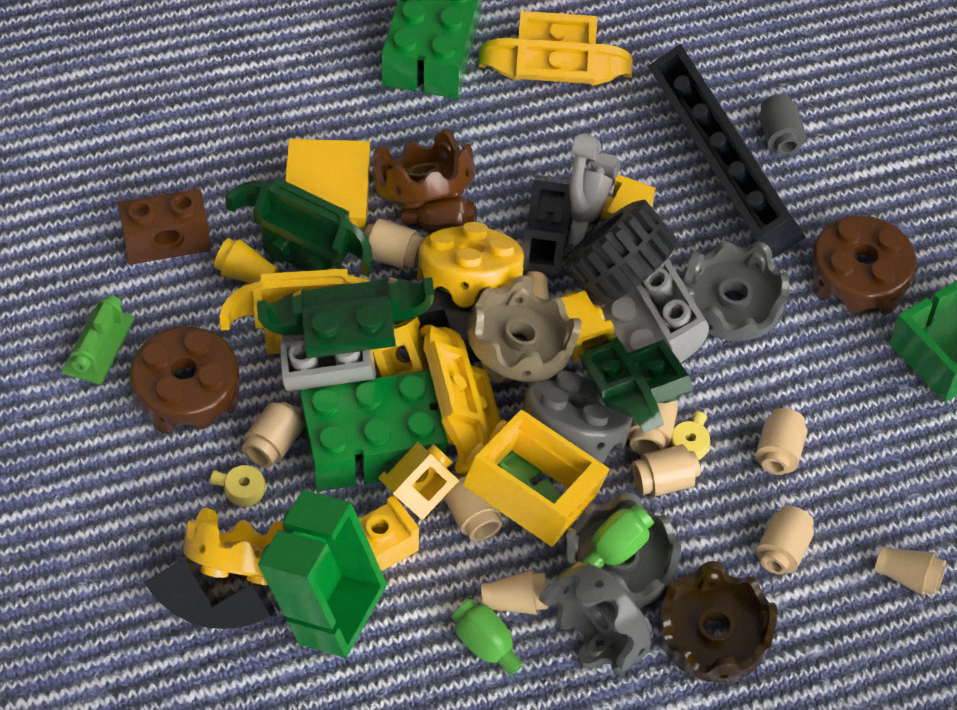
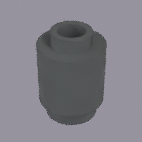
[759,94,807,155]

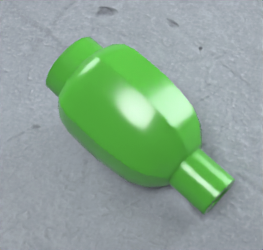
[581,504,654,568]
[451,599,524,676]

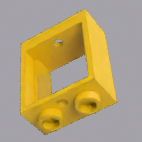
[463,409,610,547]

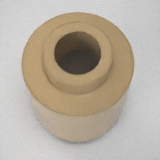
[364,218,425,270]
[628,401,678,455]
[242,402,304,468]
[755,408,807,475]
[632,444,700,497]
[444,474,502,541]
[756,506,814,574]

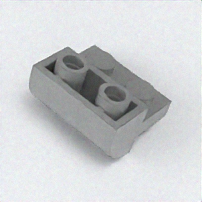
[600,258,709,363]
[280,334,376,392]

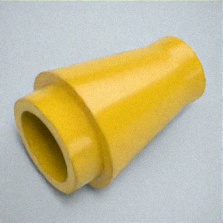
[214,238,279,284]

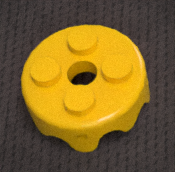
[417,222,524,308]
[183,507,283,585]

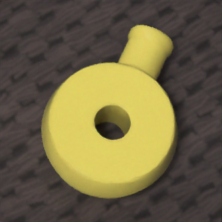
[670,411,710,460]
[210,465,266,507]

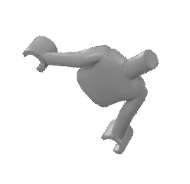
[566,134,621,247]

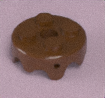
[372,129,476,208]
[810,215,917,315]
[130,327,240,434]

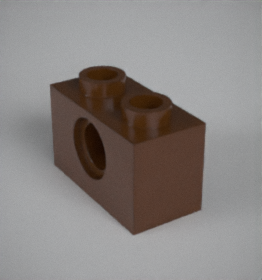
[118,189,211,265]

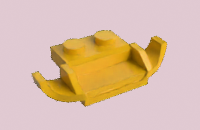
[478,11,633,86]
[219,269,370,354]
[420,324,501,476]

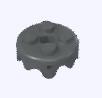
[684,241,789,341]
[522,371,633,463]
[565,492,681,608]
[539,562,652,676]

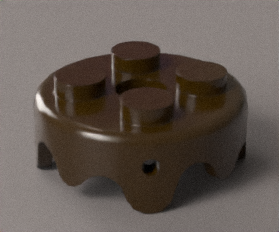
[658,561,778,682]

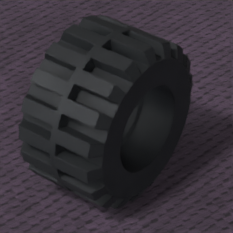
[564,199,678,306]

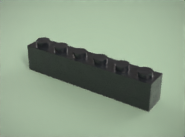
[648,44,806,259]

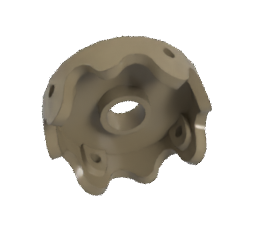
[467,276,581,382]

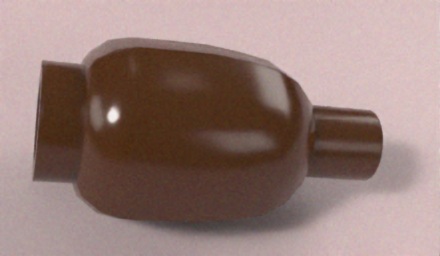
[401,195,477,233]

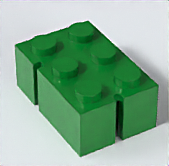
[382,0,482,99]
[889,281,957,403]
[300,370,448,492]
[258,490,388,658]

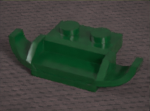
[225,177,373,278]
[257,277,434,358]
[579,333,693,433]

